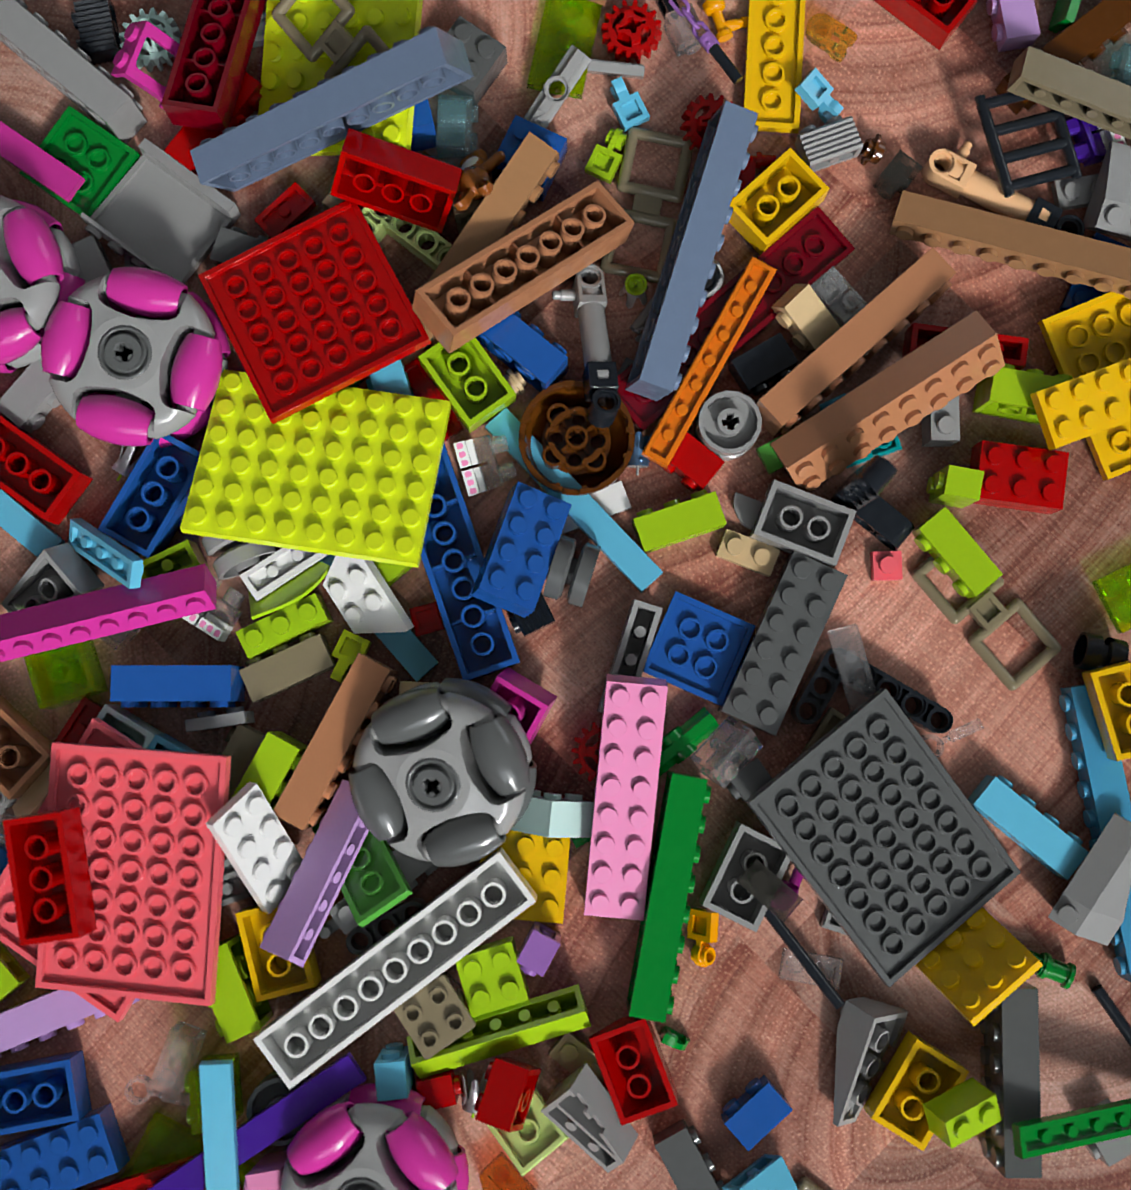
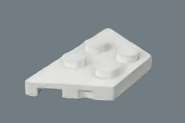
[323,556,414,634]

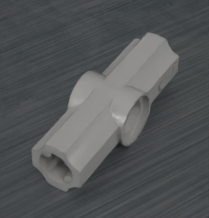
[524,45,592,129]

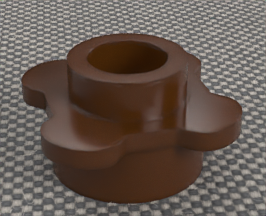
[860,134,886,166]

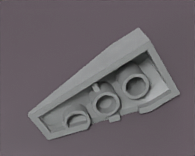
[1048,813,1131,946]
[833,997,908,1127]

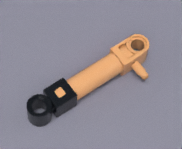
[922,141,1085,236]

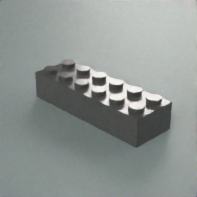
[718,551,848,736]
[979,981,1042,1178]

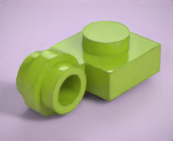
[585,128,627,184]

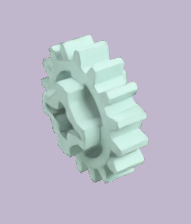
[119,8,182,72]

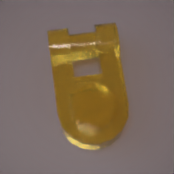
[805,13,858,62]

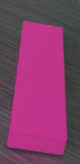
[0,121,85,203]

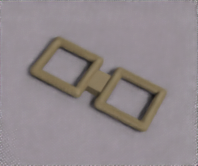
[272,0,389,79]
[600,127,693,283]
[911,556,1062,691]

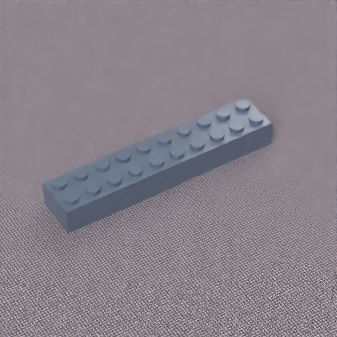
[190,26,474,192]
[625,100,758,401]

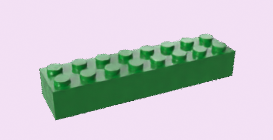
[626,770,711,1023]

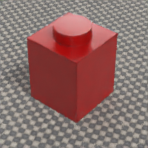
[415,1069,463,1109]

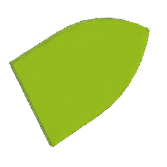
[248,561,330,620]

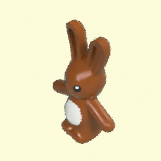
[454,148,506,211]

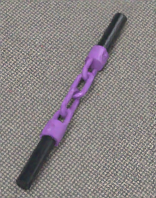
[668,0,743,85]

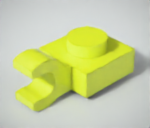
[330,629,372,683]

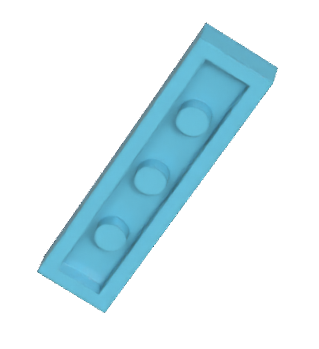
[68,518,144,589]

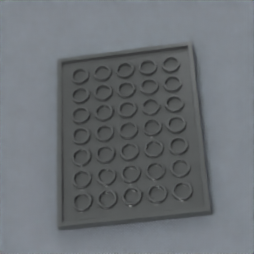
[745,688,1021,987]

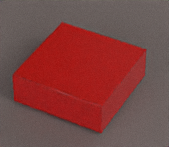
[409,601,445,637]

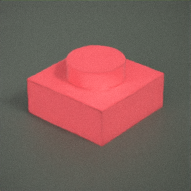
[870,551,903,581]

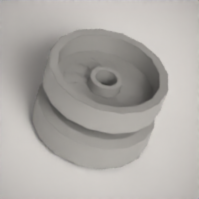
[694,390,762,461]
[202,536,278,580]

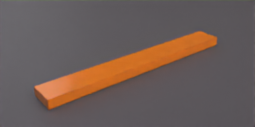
[641,256,777,469]

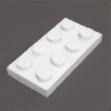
[205,782,303,914]

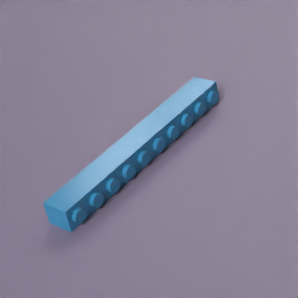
[1059,684,1131,982]

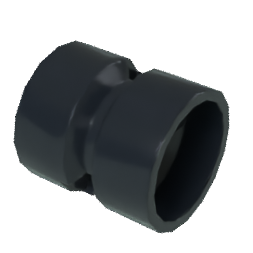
[1073,632,1129,671]

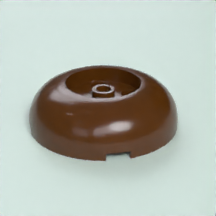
[518,380,635,496]

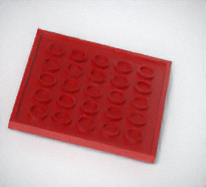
[198,201,431,424]

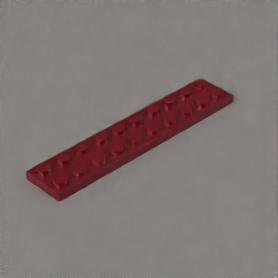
[617,206,855,433]

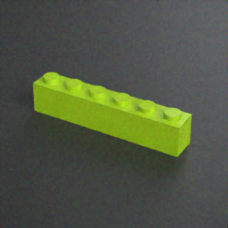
[406,984,591,1079]

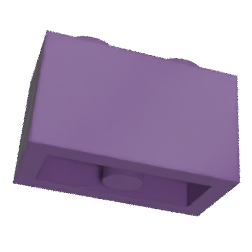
[516,921,561,977]

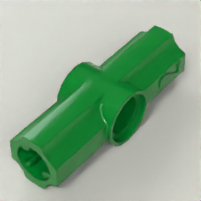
[658,707,720,778]

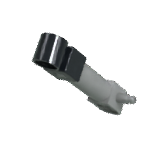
[552,264,621,428]

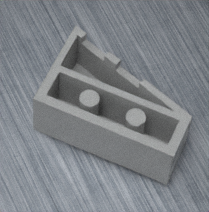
[541,1063,638,1173]

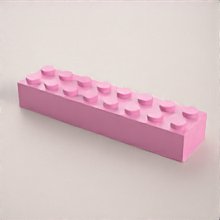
[584,674,668,921]

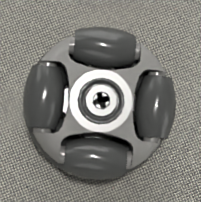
[349,677,537,867]

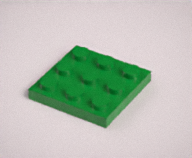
[19,106,141,217]

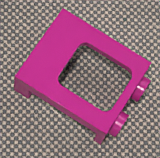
[111,20,179,110]

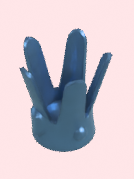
[627,431,653,476]

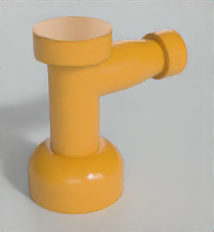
[702,0,748,43]

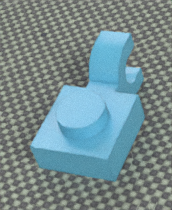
[794,67,844,124]
[610,76,650,133]

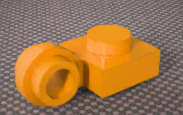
[687,908,719,967]

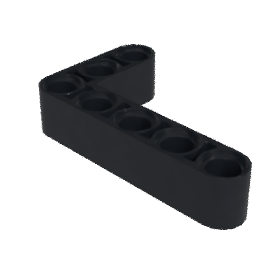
[831,455,915,551]
[791,647,953,733]

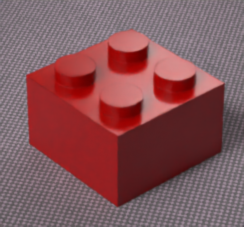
[474,1057,542,1133]

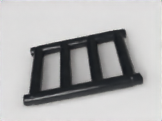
[975,92,1082,198]

